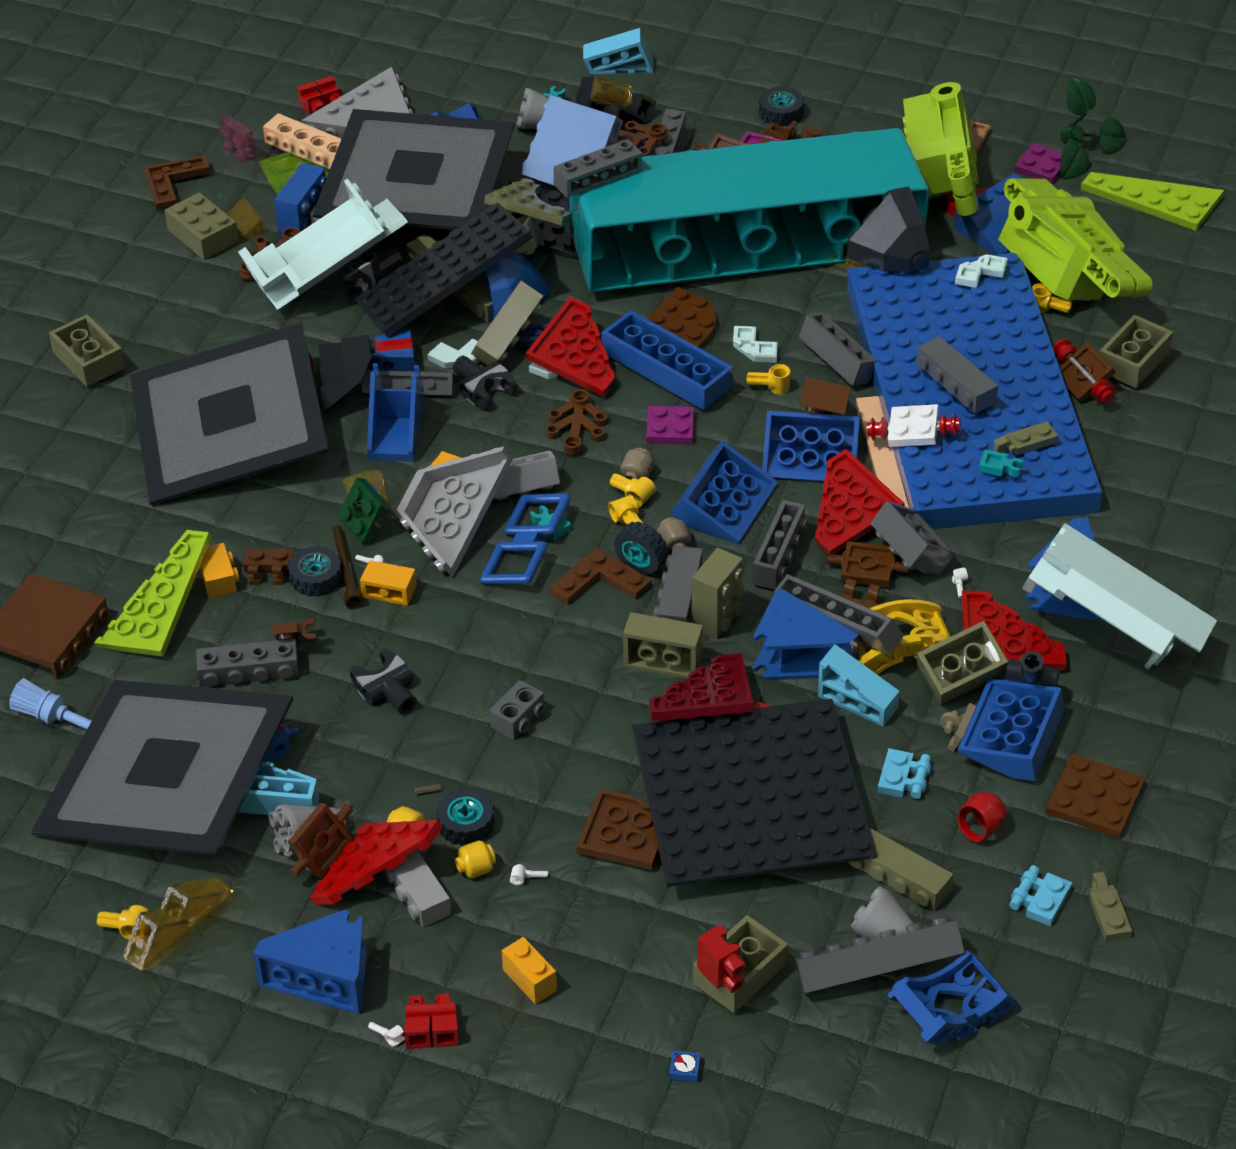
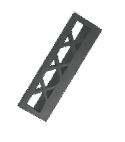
[362,370,455,395]

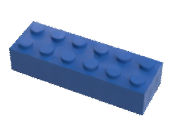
[601,310,734,410]

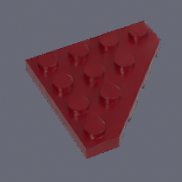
[649,653,753,722]

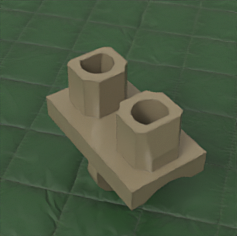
[940,703,976,752]

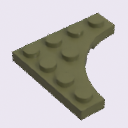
[484,178,572,225]

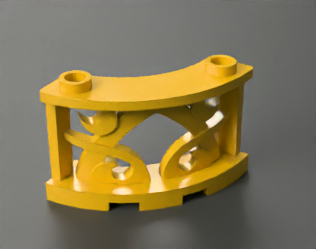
[857,599,951,675]

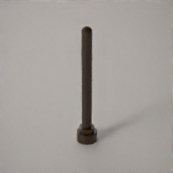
[332,525,364,610]

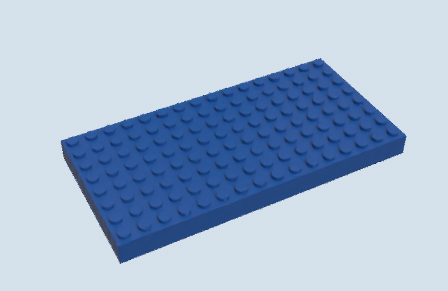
[847,253,1102,529]

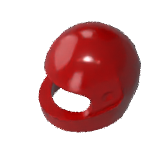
[958,792,1007,842]

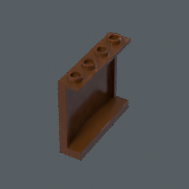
[0,573,109,680]

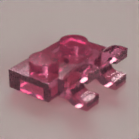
[220,114,255,163]

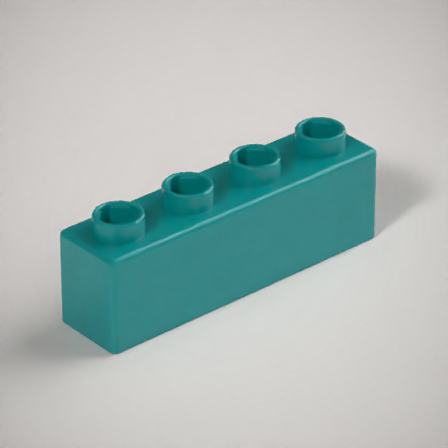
[569,128,929,292]

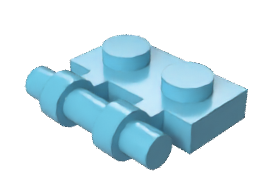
[877,748,932,799]
[1009,865,1072,926]

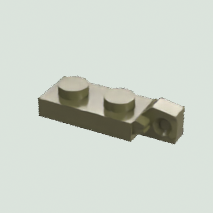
[993,421,1058,456]
[1089,872,1132,942]

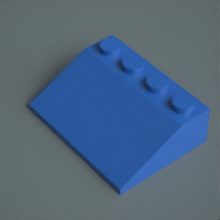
[954,173,1024,255]
[762,411,860,482]
[670,440,778,544]
[958,678,1065,781]

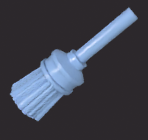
[9,678,91,729]

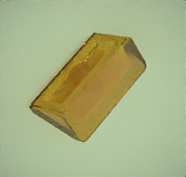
[591,75,632,108]
[226,198,264,238]

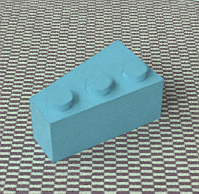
[583,28,653,74]
[818,644,899,727]
[238,761,319,815]

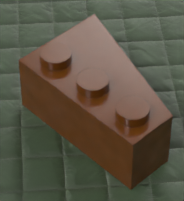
[800,378,851,414]

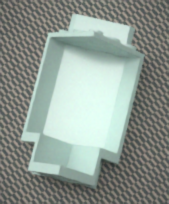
[238,179,408,310]
[1022,523,1217,669]

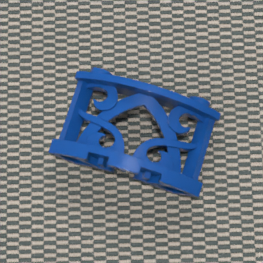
[888,951,1018,1045]

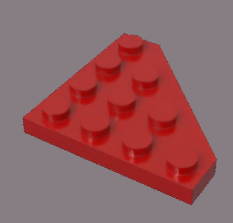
[525,296,615,397]
[815,449,905,555]
[961,591,1066,671]
[309,820,443,905]

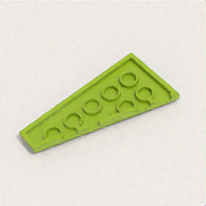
[1081,172,1224,231]
[94,530,211,657]

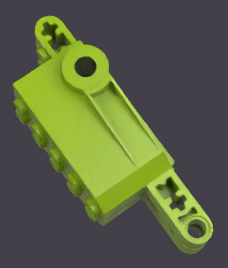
[902,82,979,216]
[998,178,1153,301]

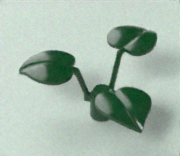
[1060,78,1126,179]

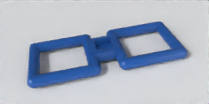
[480,493,571,584]

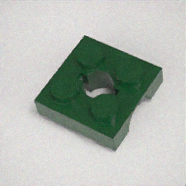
[337,478,390,544]

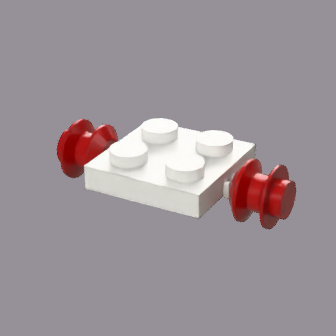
[867,405,961,447]

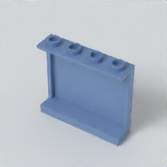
[522,95,623,186]

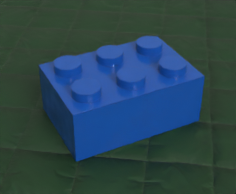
[274,163,327,234]

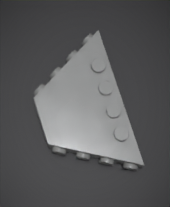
[301,67,413,139]
[397,447,513,578]

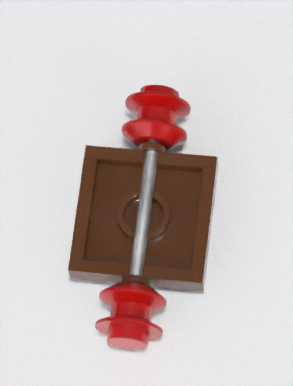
[1053,339,1116,405]

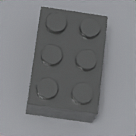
[870,501,956,576]

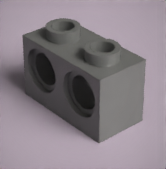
[489,680,545,740]

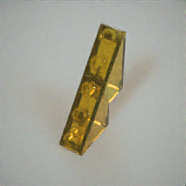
[123,877,234,971]

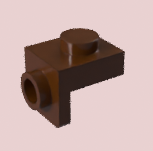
[763,121,798,141]

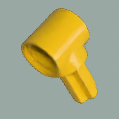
[1032,284,1072,313]
[746,364,790,395]
[610,473,656,507]
[608,495,642,525]
[97,905,152,941]

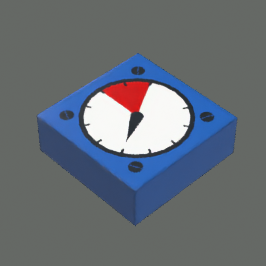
[669,1050,701,1082]

